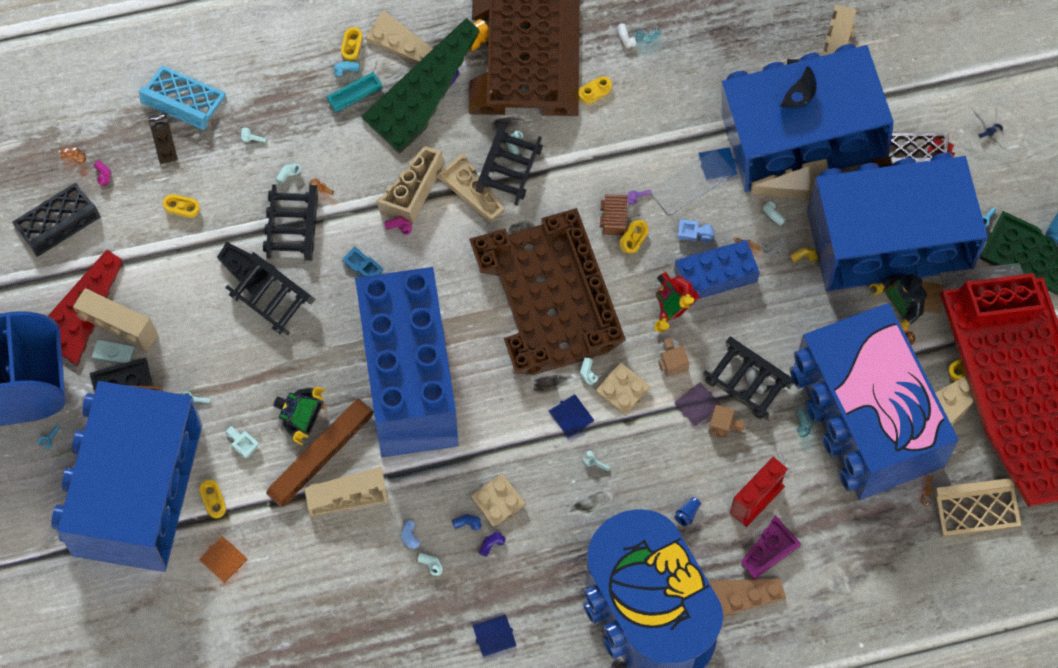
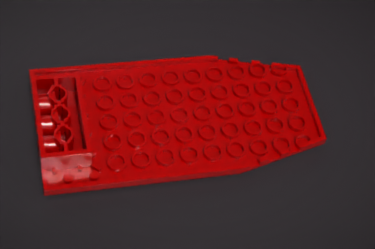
[940,273,1058,507]

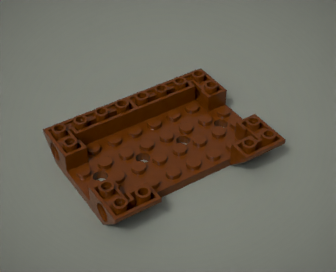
[469,0,580,116]
[469,208,626,375]

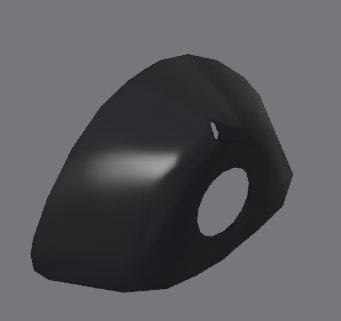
[779,66,817,108]

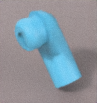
[333,61,360,76]

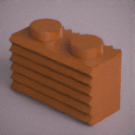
[600,194,627,236]

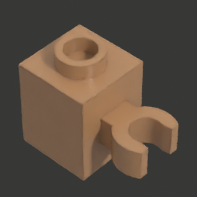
[658,338,690,377]
[708,404,745,438]

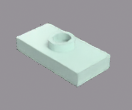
[92,340,135,364]

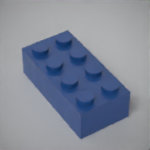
[674,240,760,299]

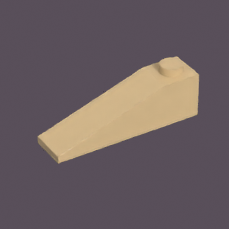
[750,159,828,199]

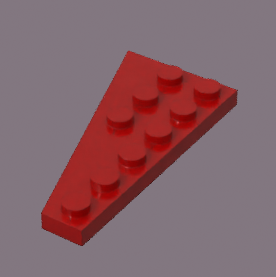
[48,250,123,367]

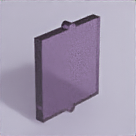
[674,382,721,426]

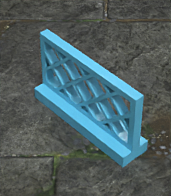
[139,66,226,130]

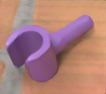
[627,190,652,204]

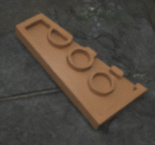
[708,578,786,617]

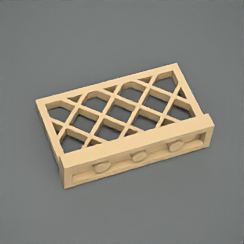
[933,478,1021,537]

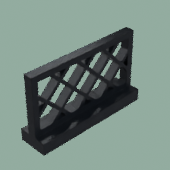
[12,183,101,257]

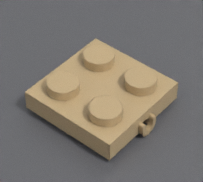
[596,362,651,416]
[471,473,526,528]

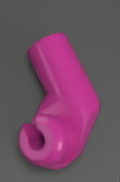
[94,160,111,186]
[385,217,412,235]

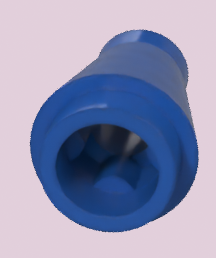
[674,497,701,526]

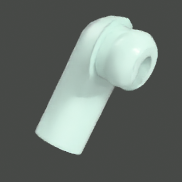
[580,358,598,385]

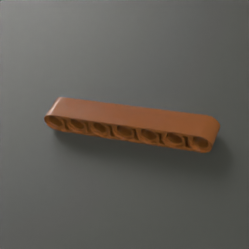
[266,399,374,507]

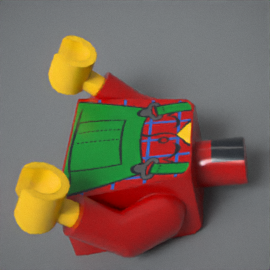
[654,272,700,333]

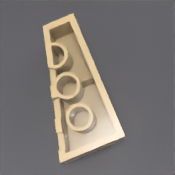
[822,4,857,56]
[376,146,445,223]
[935,376,976,427]

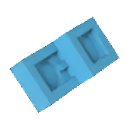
[342,246,384,277]

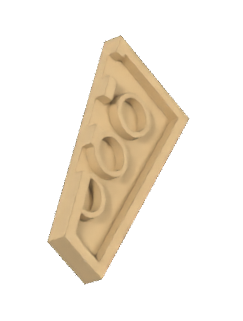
[366,10,433,64]

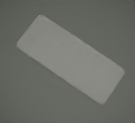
[651,150,734,216]

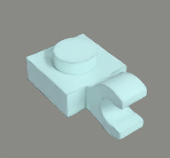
[226,426,260,459]

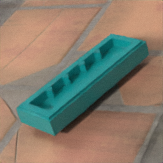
[326,72,383,113]

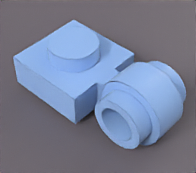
[678,219,715,243]

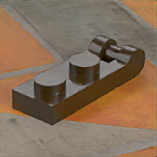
[148,113,178,164]

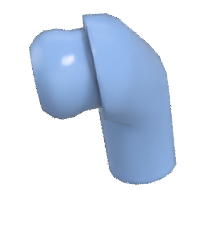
[401,520,420,549]

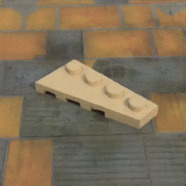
[437,152,504,223]

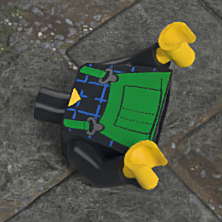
[869,273,927,333]
[273,386,326,445]

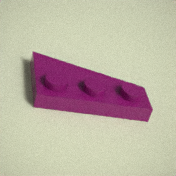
[741,515,801,580]

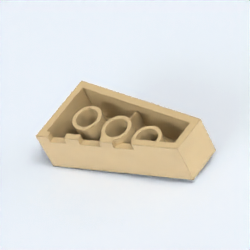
[73,288,158,353]
[305,466,388,516]

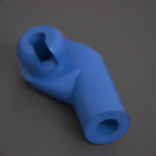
[451,514,482,530]

